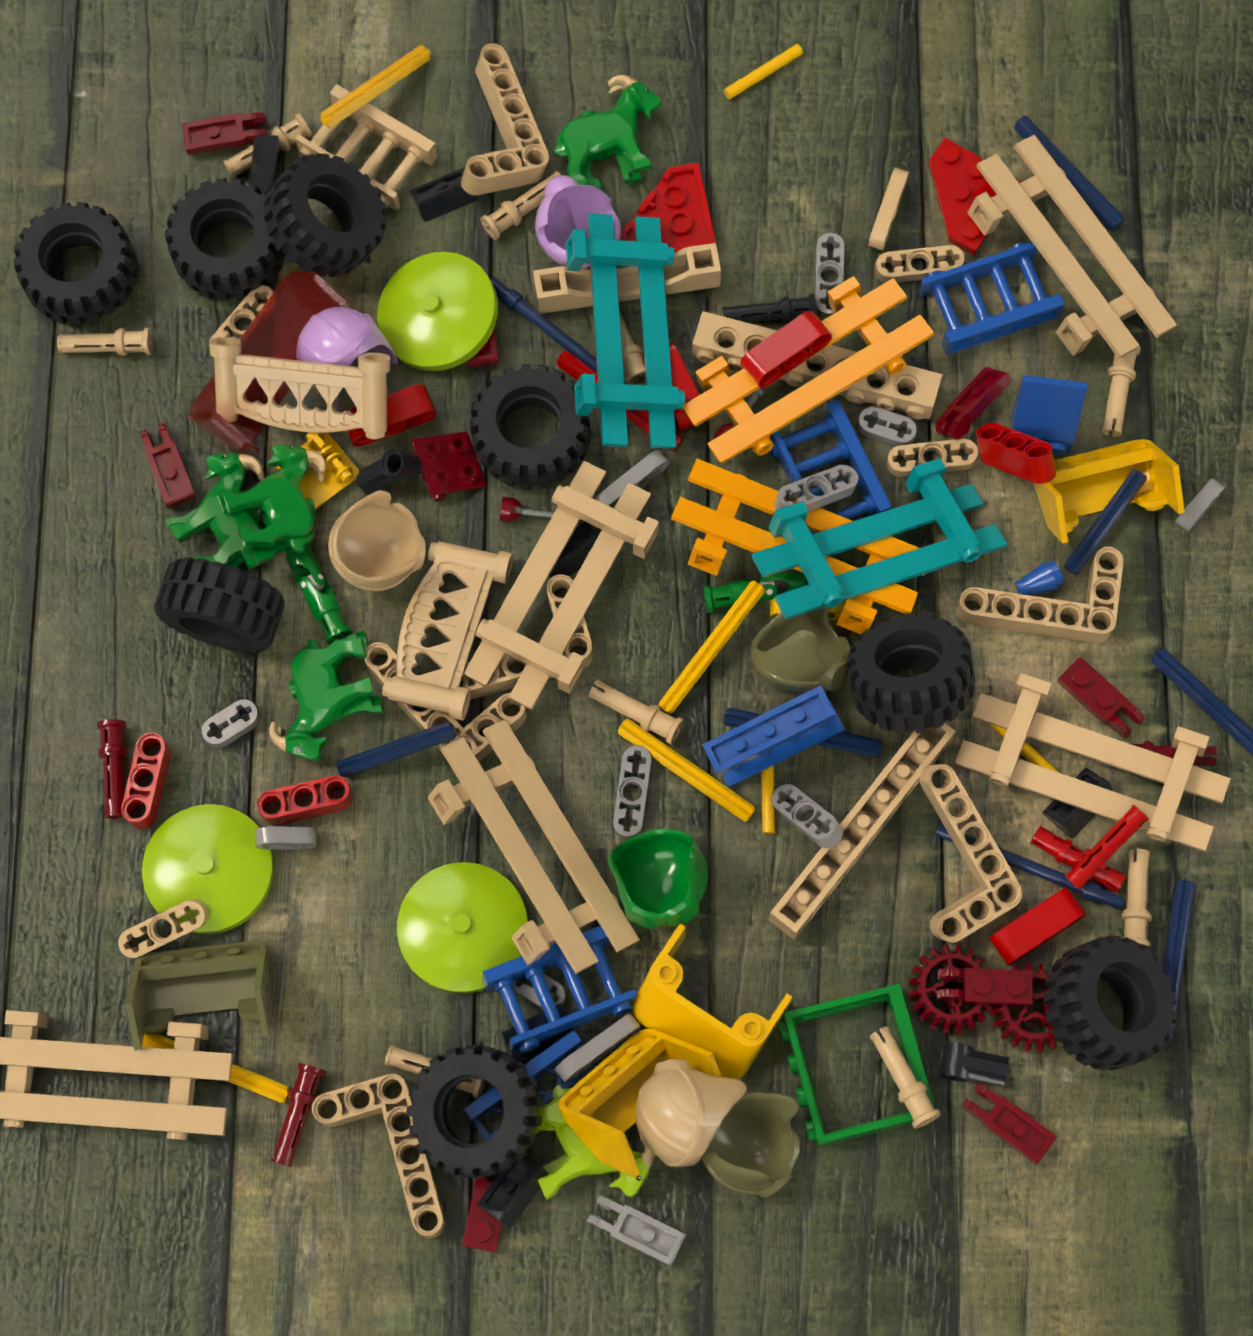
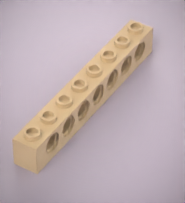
[692,311,942,419]
[769,723,955,940]

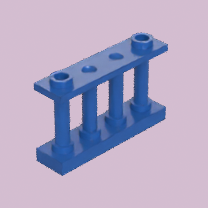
[919,242,1065,355]
[769,399,892,534]
[702,685,845,788]
[482,926,637,1053]

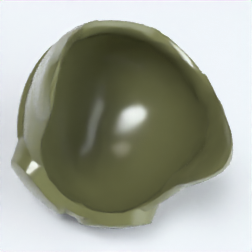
[751,607,850,696]
[701,1092,800,1198]

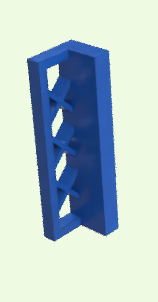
[464,1030,597,1141]

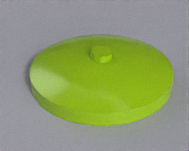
[377,252,498,371]
[142,804,274,934]
[397,862,528,994]

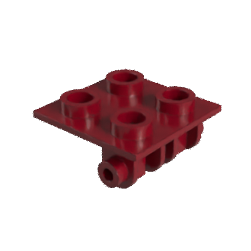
[411,431,487,502]

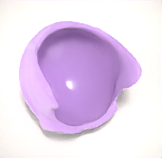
[296,307,398,412]

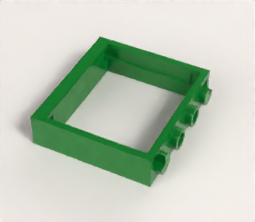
[778,984,935,1147]

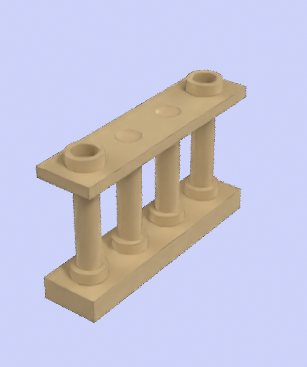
[295,84,438,212]

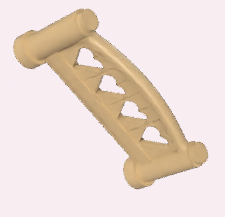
[209,337,390,439]
[382,541,514,721]

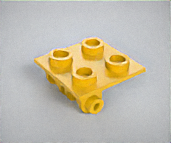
[276,432,359,509]

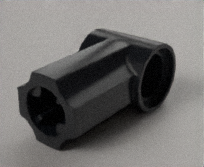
[356,449,422,495]
[939,1042,1009,1087]

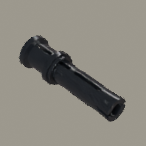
[723,293,817,324]

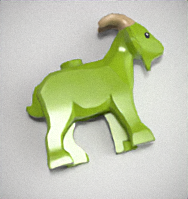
[535,1085,656,1200]

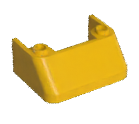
[1033,439,1185,544]
[632,924,792,1080]
[558,1029,722,1178]

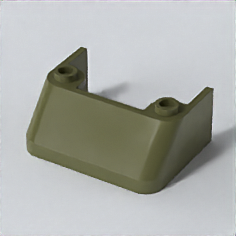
[125,941,272,1051]

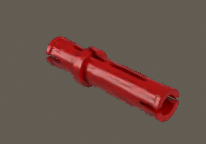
[1064,805,1149,890]
[1030,825,1126,893]

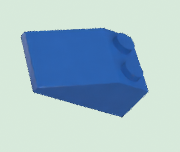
[1010,375,1087,455]

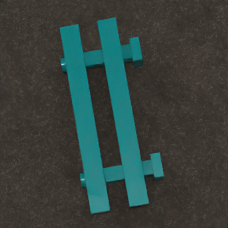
[565,213,685,449]
[752,458,1007,620]

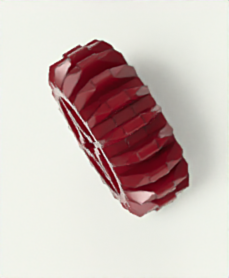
[907,944,994,1035]
[989,963,1062,1054]

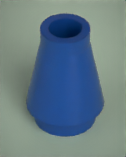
[1014,560,1065,596]

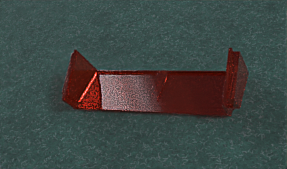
[187,271,348,452]

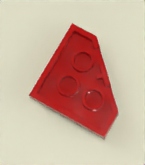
[928,137,1023,256]
[621,162,716,253]

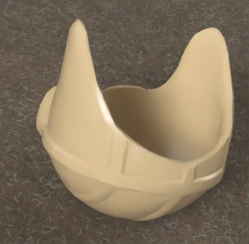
[328,490,426,591]
[636,1059,747,1167]

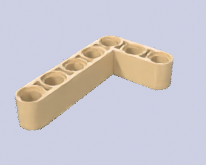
[461,44,549,195]
[957,547,1123,643]
[461,574,593,700]
[364,642,527,762]
[920,764,1022,942]
[312,1074,446,1238]

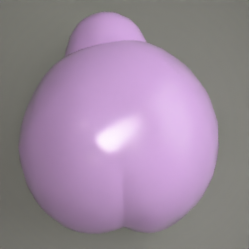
[535,175,621,269]

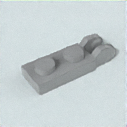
[587,1195,686,1267]

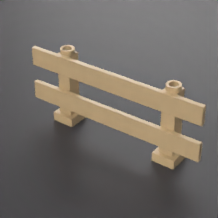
[967,135,1177,359]
[463,461,659,710]
[955,673,1231,852]
[427,720,640,974]
[0,1010,233,1140]

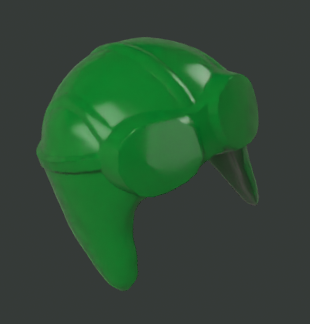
[608,828,708,929]

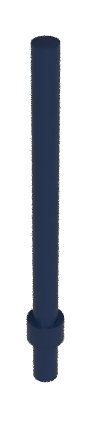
[490,277,627,384]
[935,824,1124,910]

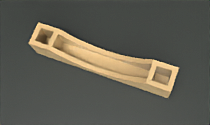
[533,243,721,314]

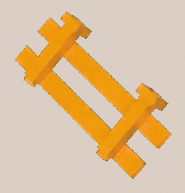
[683,276,934,465]
[671,458,925,634]

